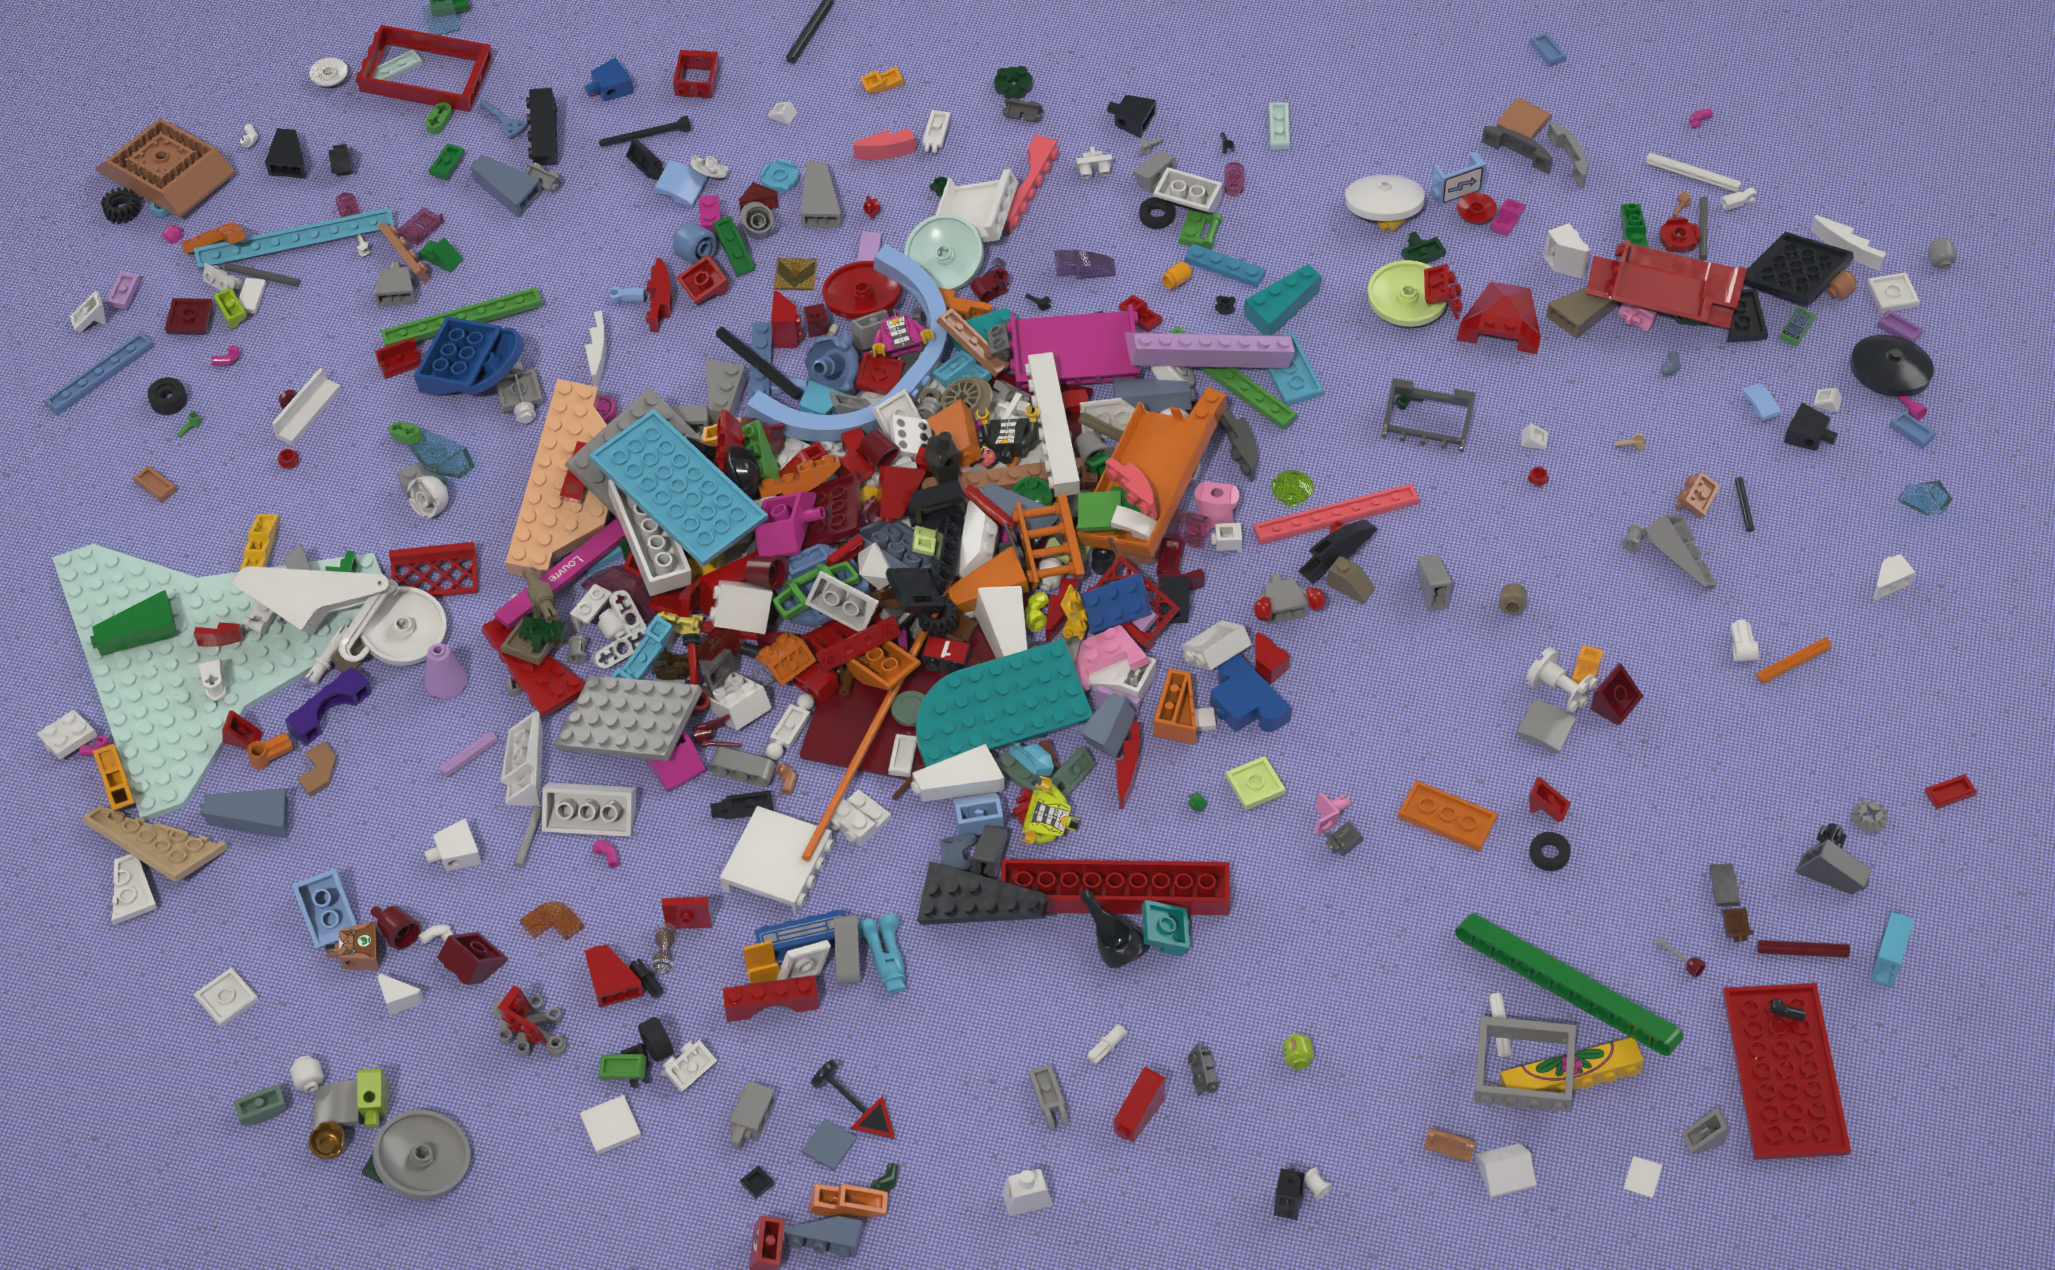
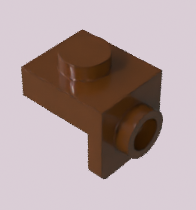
[945,613,978,643]
[1722,908,1754,942]

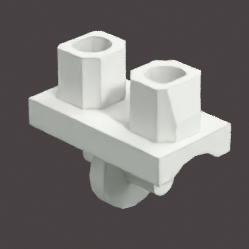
[1076,146,1112,179]
[995,393,1032,419]

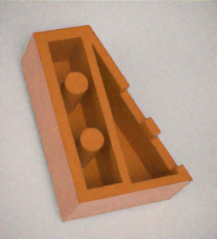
[1153,668,1197,745]

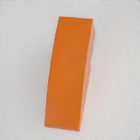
[809,1183,888,1217]

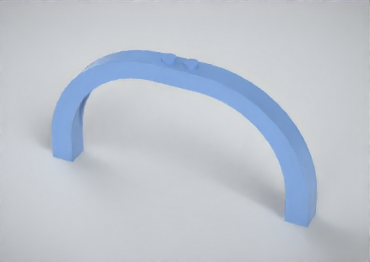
[746,244,947,442]

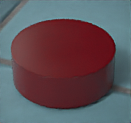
[278,390,297,409]

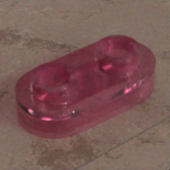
[1224,162,1244,196]
[336,192,360,218]

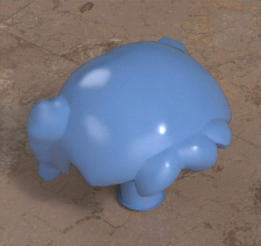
[804,331,859,395]

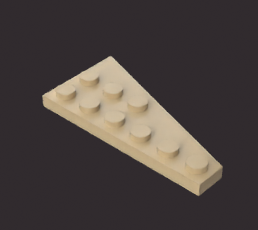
[83,806,227,883]

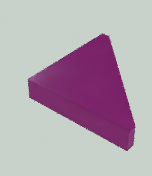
[898,624,908,653]

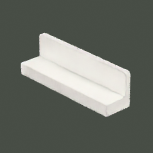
[272,368,341,446]

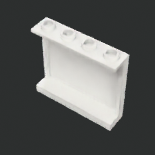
[936,169,1018,242]
[720,806,834,914]

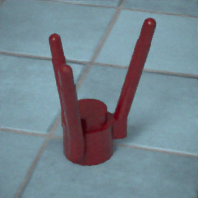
[693,715,742,747]

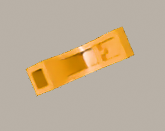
[92,744,135,811]

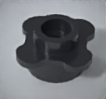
[1215,295,1236,315]

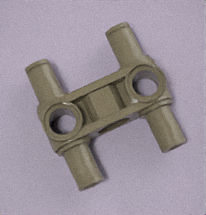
[522,567,565,648]

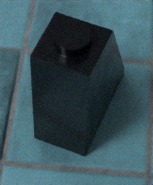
[265,128,307,179]

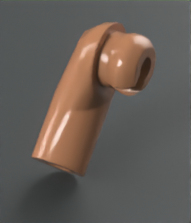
[776,763,797,795]

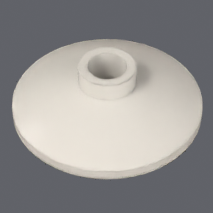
[309,58,348,87]

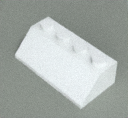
[542,782,636,837]

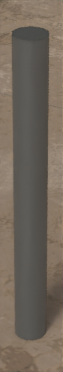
[1699,197,1708,261]
[224,262,300,287]

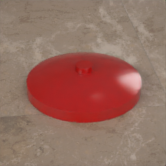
[822,261,903,319]

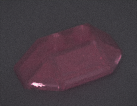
[581,564,661,625]

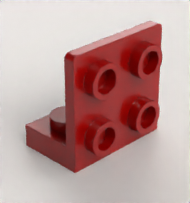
[1424,264,1463,319]
[649,574,703,617]
[497,985,547,1046]

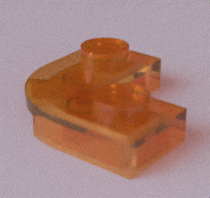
[520,902,584,941]

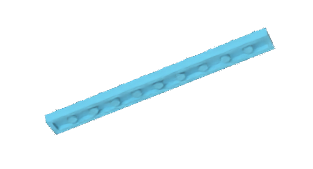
[193,207,395,269]

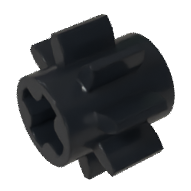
[1816,823,1847,849]

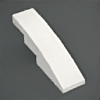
[1811,215,1886,271]
[585,310,606,387]

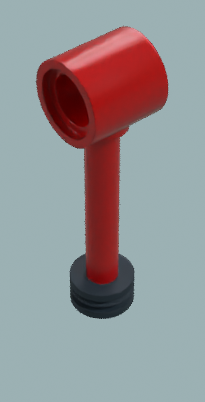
[682,633,709,716]

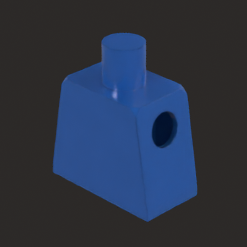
[584,57,634,101]

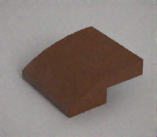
[866,587,923,608]

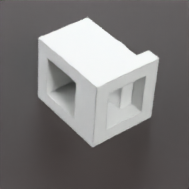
[1211,523,1242,553]

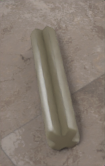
[1078,412,1124,442]

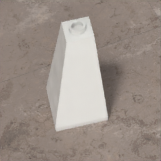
[975,586,1027,659]

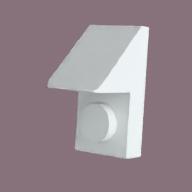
[70,291,106,333]

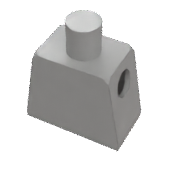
[374,262,416,307]

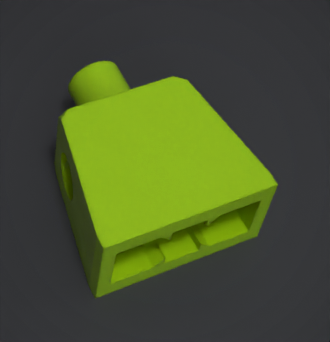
[357,1069,389,1129]

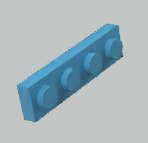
[1184,244,1266,288]

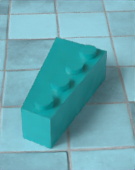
[1244,263,1321,335]

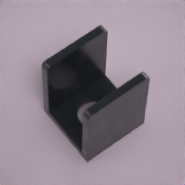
[1160,576,1189,623]

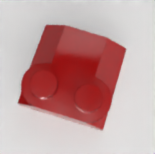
[676,254,730,304]

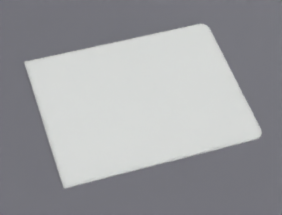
[1624,1156,1662,1197]

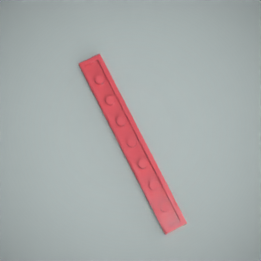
[1253,484,1419,545]

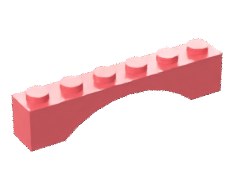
[1002,134,1059,234]

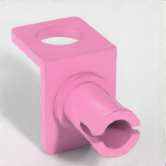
[1315,792,1351,835]

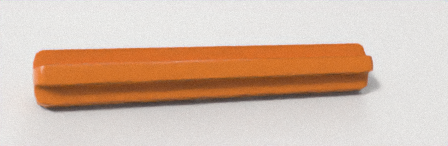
[1756,637,1832,683]

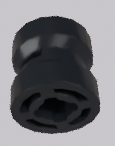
[1091,547,1113,575]

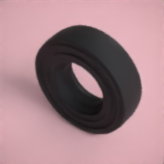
[1139,197,1175,229]
[1529,832,1571,871]

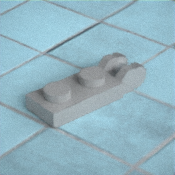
[1028,1064,1069,1130]

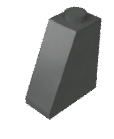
[972,825,1008,880]
[1795,839,1872,895]

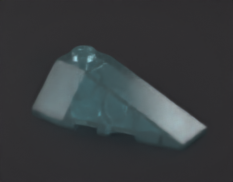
[407,427,475,479]

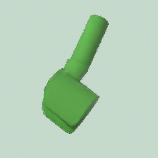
[177,411,201,437]

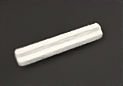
[1489,993,1512,1057]

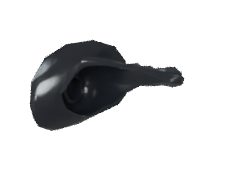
[726,445,760,499]
[1081,889,1147,968]

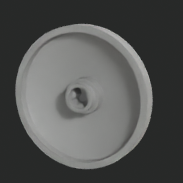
[373,1110,470,1200]

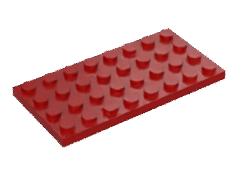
[1722,983,1851,1160]

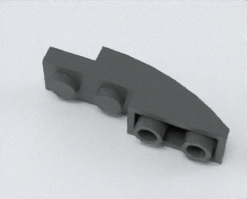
[1218,407,1257,482]

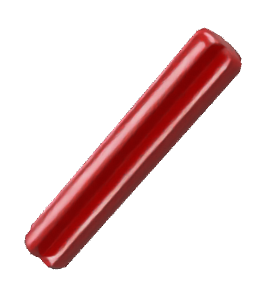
[963,485,1017,531]

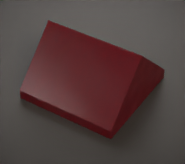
[1591,663,1643,725]

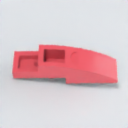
[1105,457,1158,520]

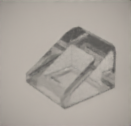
[747,663,777,689]

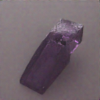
[1054,250,1116,279]

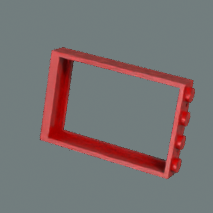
[356,25,492,112]

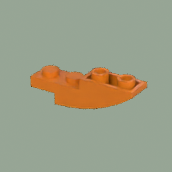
[938,287,992,320]
[758,454,841,498]

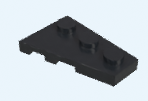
[1727,288,1768,342]

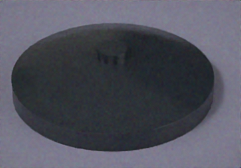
[1850,335,1934,396]

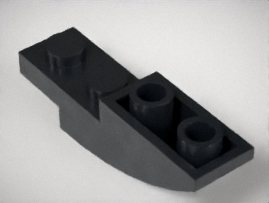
[1298,519,1378,584]

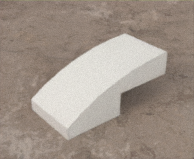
[1111,505,1157,541]

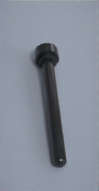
[599,115,691,147]

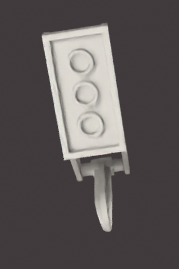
[231,567,399,662]

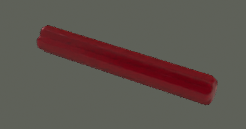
[1757,940,1850,958]

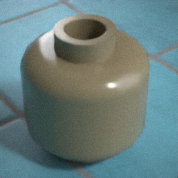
[1499,583,1528,615]

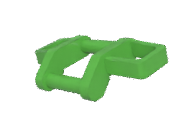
[773,561,859,620]

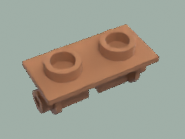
[1423,1127,1476,1163]

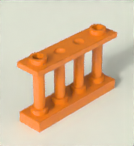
[1012,494,1085,589]

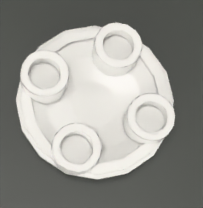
[690,156,729,178]

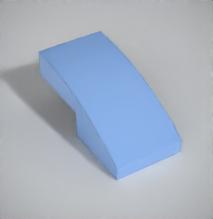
[1742,383,1781,421]

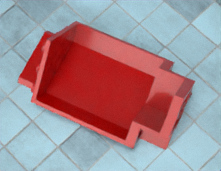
[1586,239,1747,329]

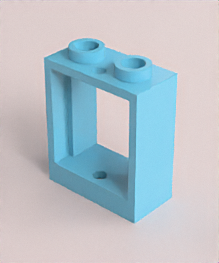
[1870,912,1914,987]

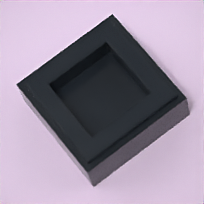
[740,1166,774,1199]

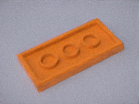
[1397,780,1498,852]

